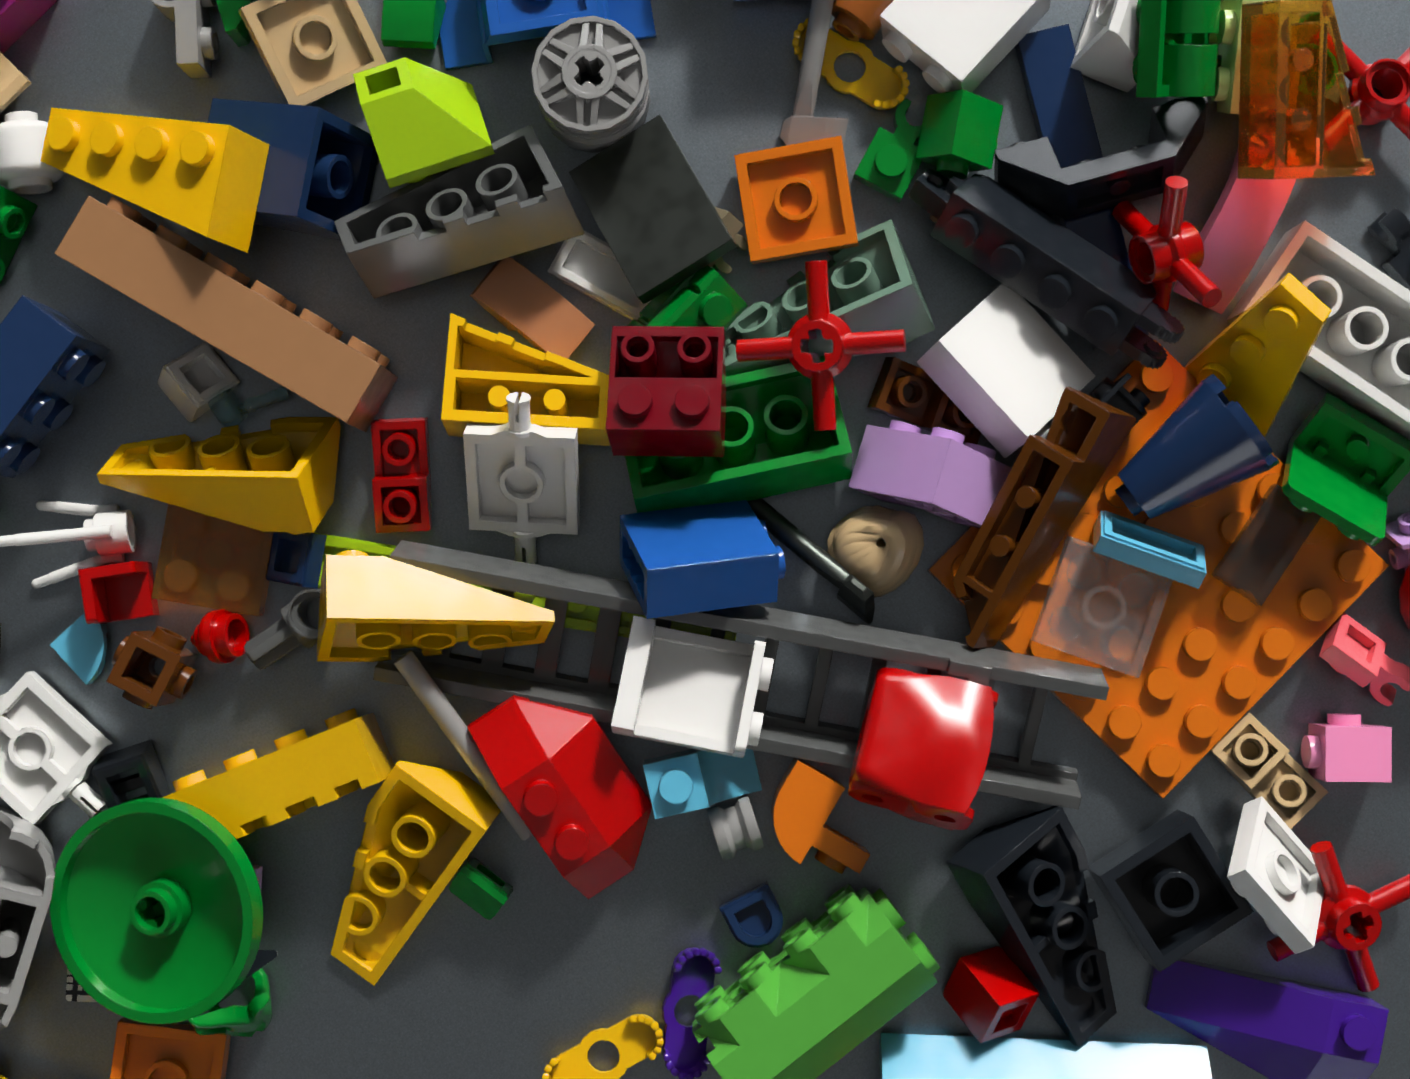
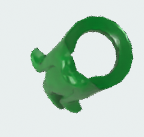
[189,968,273,1037]

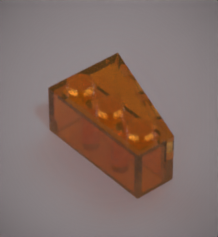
[1238,0,1375,180]

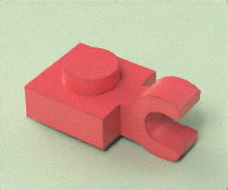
[1319,612,1410,706]

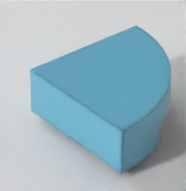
[50,613,107,685]

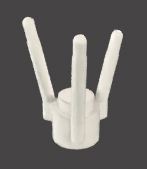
[0,500,137,589]

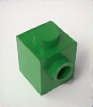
[916,89,1003,179]

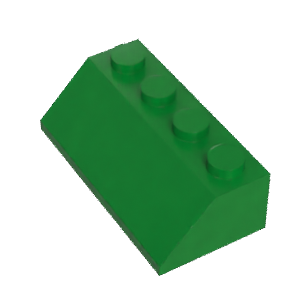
[625,355,853,513]

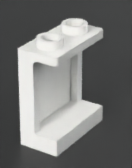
[611,616,774,758]

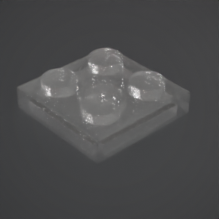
[1030,536,1173,678]

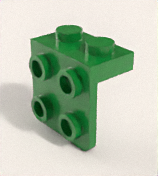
[1282,393,1410,546]

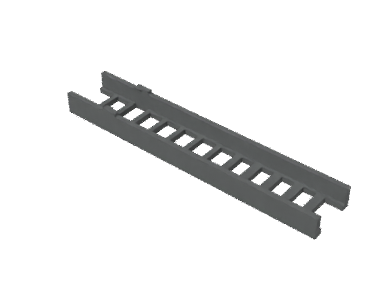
[373,540,1109,810]

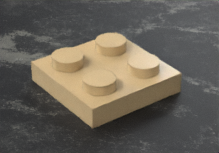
[238,0,387,106]

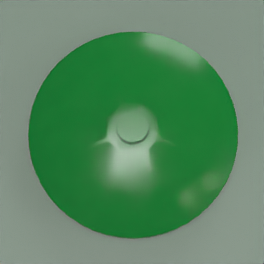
[50,797,263,1024]

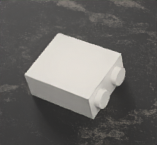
[880,0,1050,93]
[917,284,1095,458]

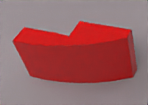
[371,417,432,533]

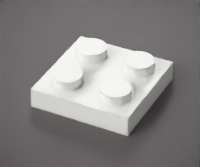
[1227,796,1324,954]

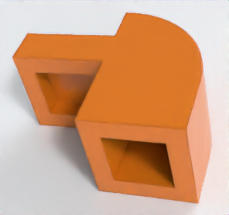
[771,758,870,874]

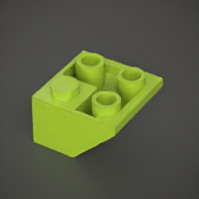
[353,57,495,188]

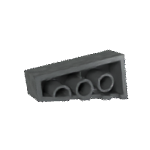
[334,125,585,299]

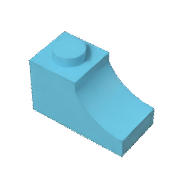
[643,749,762,819]

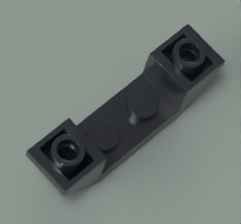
[994,97,1208,220]

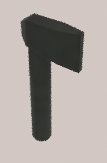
[747,498,875,625]

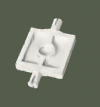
[463,392,580,564]
[0,671,113,825]

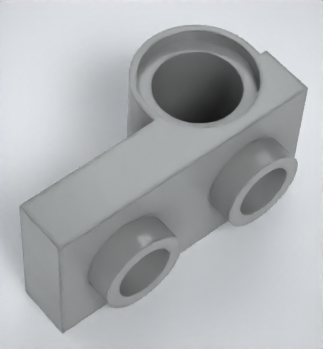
[150,0,219,79]

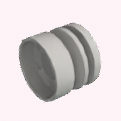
[531,16,651,153]

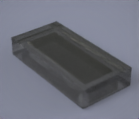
[1211,484,1321,606]

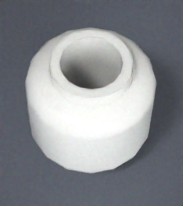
[0,111,64,195]

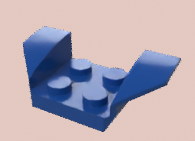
[440,0,656,71]

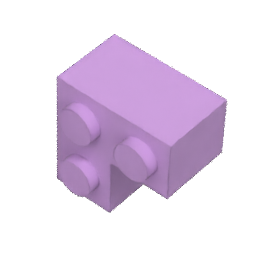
[848,420,1012,528]

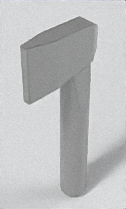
[780,0,849,145]

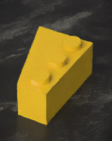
[441,313,610,446]

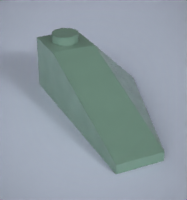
[725,219,935,377]

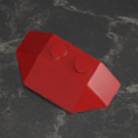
[467,695,652,900]

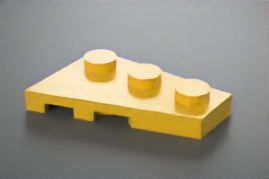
[1184,273,1332,438]

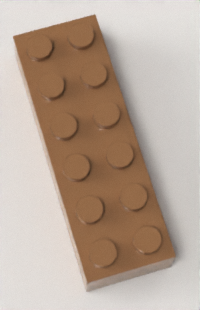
[54,196,398,432]

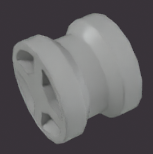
[707,796,765,861]

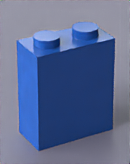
[620,500,786,619]

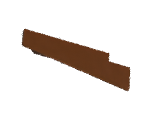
[953,386,1136,648]

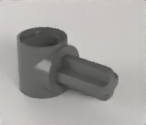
[244,589,320,670]

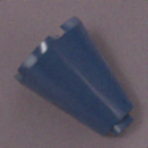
[1115,374,1279,519]

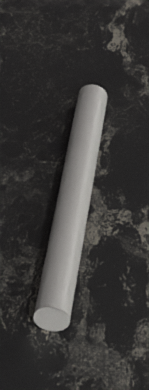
[393,650,533,840]

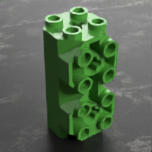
[692,884,941,1079]

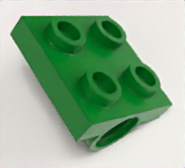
[1132,0,1221,98]

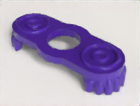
[662,947,722,1079]

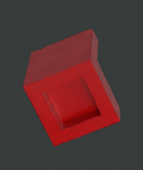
[78,561,160,624]
[943,946,1040,1043]

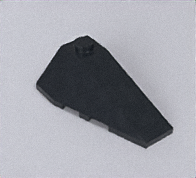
[946,806,1117,1047]

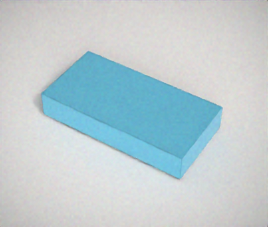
[1093,510,1207,589]

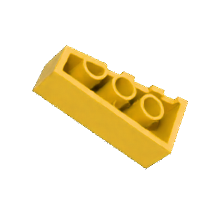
[40,107,270,253]
[162,708,395,839]

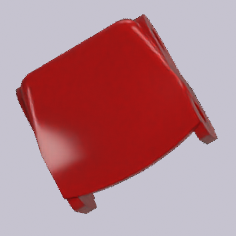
[848,667,999,830]

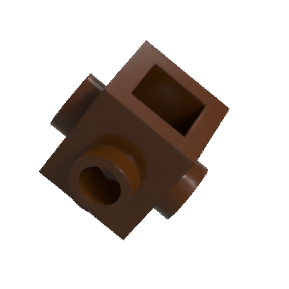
[106,626,198,709]

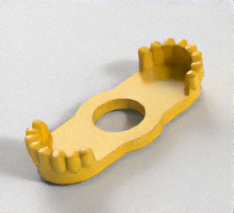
[792,18,910,110]
[542,1014,664,1079]

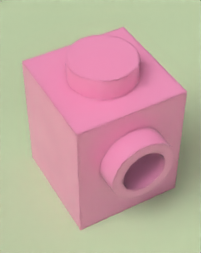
[1301,713,1392,783]

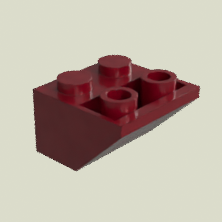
[606,326,726,457]

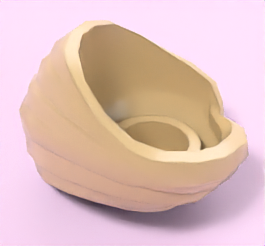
[827,505,924,598]

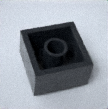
[1088,809,1254,972]

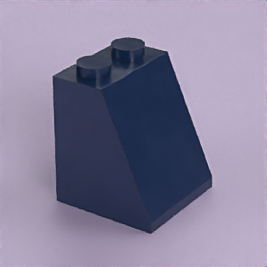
[207,98,378,241]

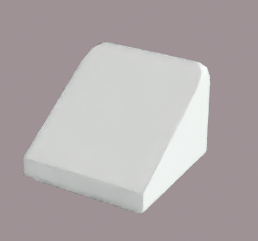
[157,341,240,422]

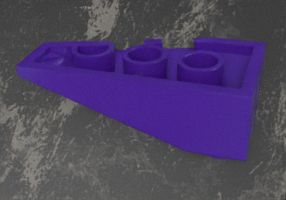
[1145,959,1389,1079]

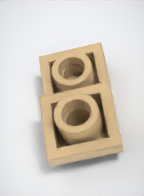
[1210,712,1328,829]

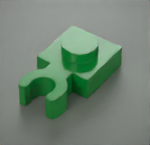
[853,98,922,203]

